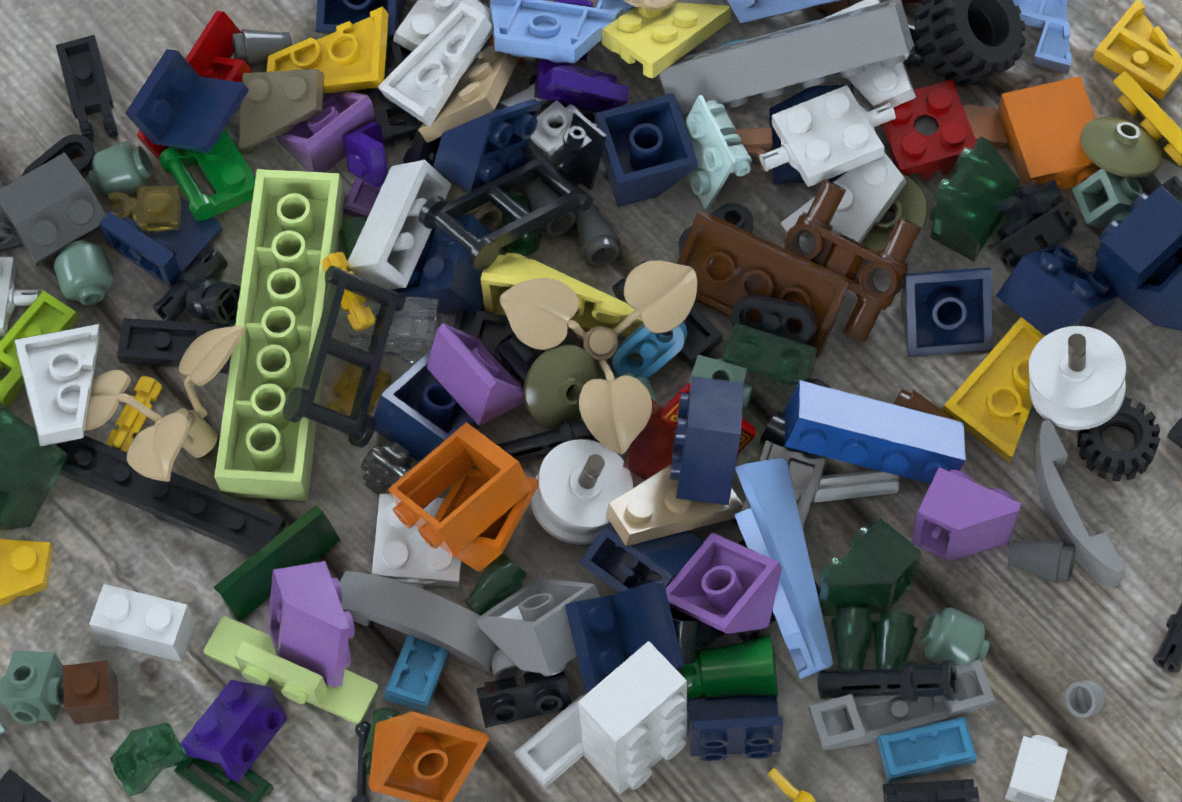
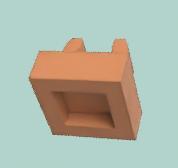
[735,127,773,171]

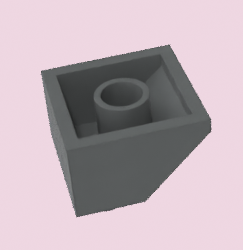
[0,152,106,266]

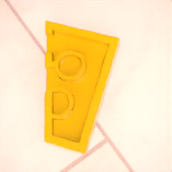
[267,6,389,94]
[1112,71,1182,167]
[942,317,1045,464]

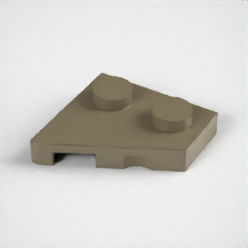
[239,69,324,153]

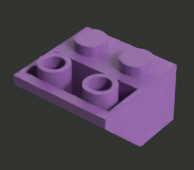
[911,467,1021,562]
[268,561,354,687]

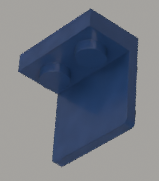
[125,49,249,153]
[99,184,223,288]
[565,580,684,693]
[687,695,783,761]

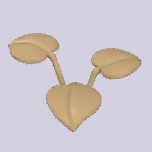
[499,260,697,454]
[85,326,246,482]

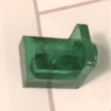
[110,723,187,796]

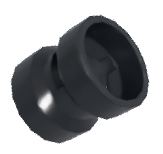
[186,278,240,325]

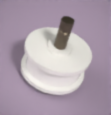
[1029,326,1126,430]
[531,439,633,545]

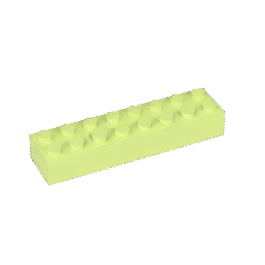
[214,169,345,501]

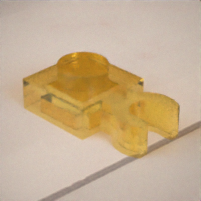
[108,185,181,231]
[326,363,392,435]

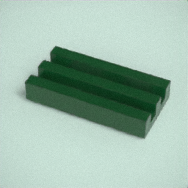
[174,754,274,802]

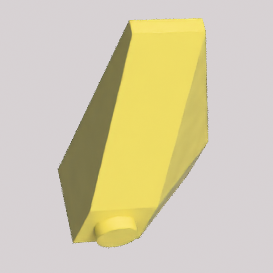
[481,253,643,337]

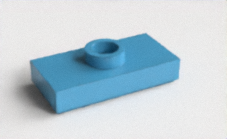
[384,635,448,713]
[876,716,977,783]

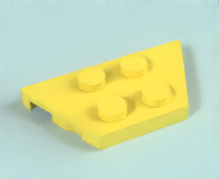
[602,2,731,79]

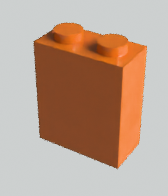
[998,76,1102,191]

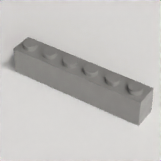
[659,0,914,118]

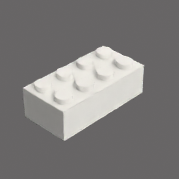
[578,641,687,795]

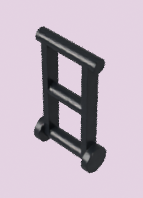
[418,153,593,271]
[283,266,406,448]

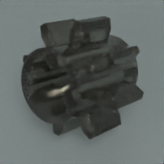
[361,441,413,496]

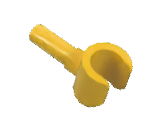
[768,768,816,802]

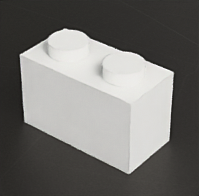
[89,584,196,663]

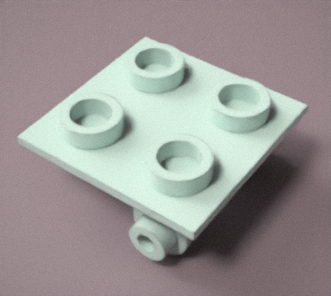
[684,95,752,210]

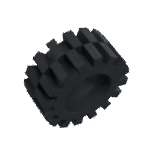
[1077,397,1160,482]

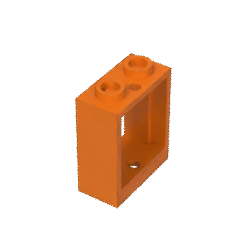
[388,422,532,557]

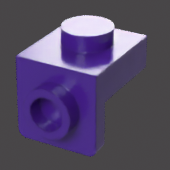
[342,122,388,187]

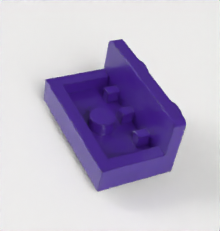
[180,680,287,782]

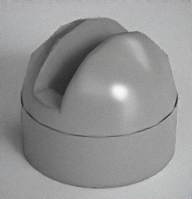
[492,648,529,681]
[1065,680,1106,718]

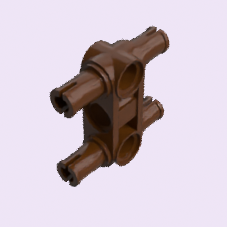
[784,180,922,342]

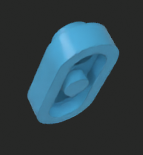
[612,322,687,379]

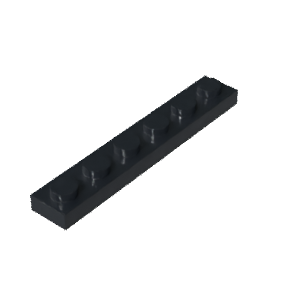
[35,435,286,556]

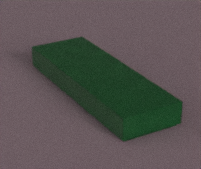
[213,505,341,622]

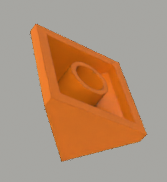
[434,468,538,573]
[369,711,490,802]

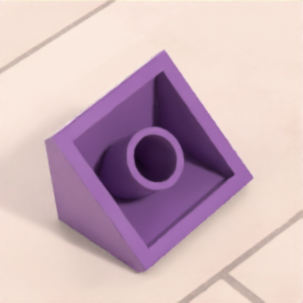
[275,91,376,173]
[427,323,525,426]
[665,533,782,634]

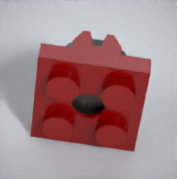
[879,80,979,180]

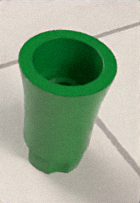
[681,634,779,698]

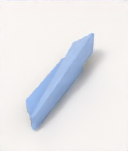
[734,458,833,679]

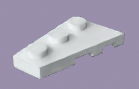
[378,2,493,127]

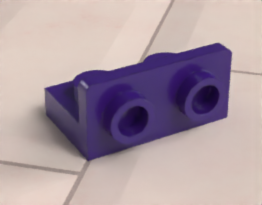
[534,59,629,113]

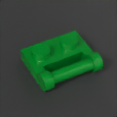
[159,130,256,221]

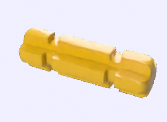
[321,252,376,332]
[106,376,162,453]

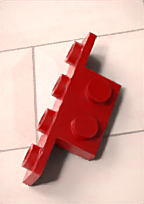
[137,11,252,159]

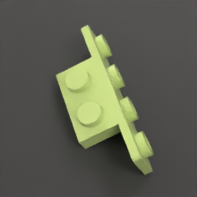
[204,616,379,724]

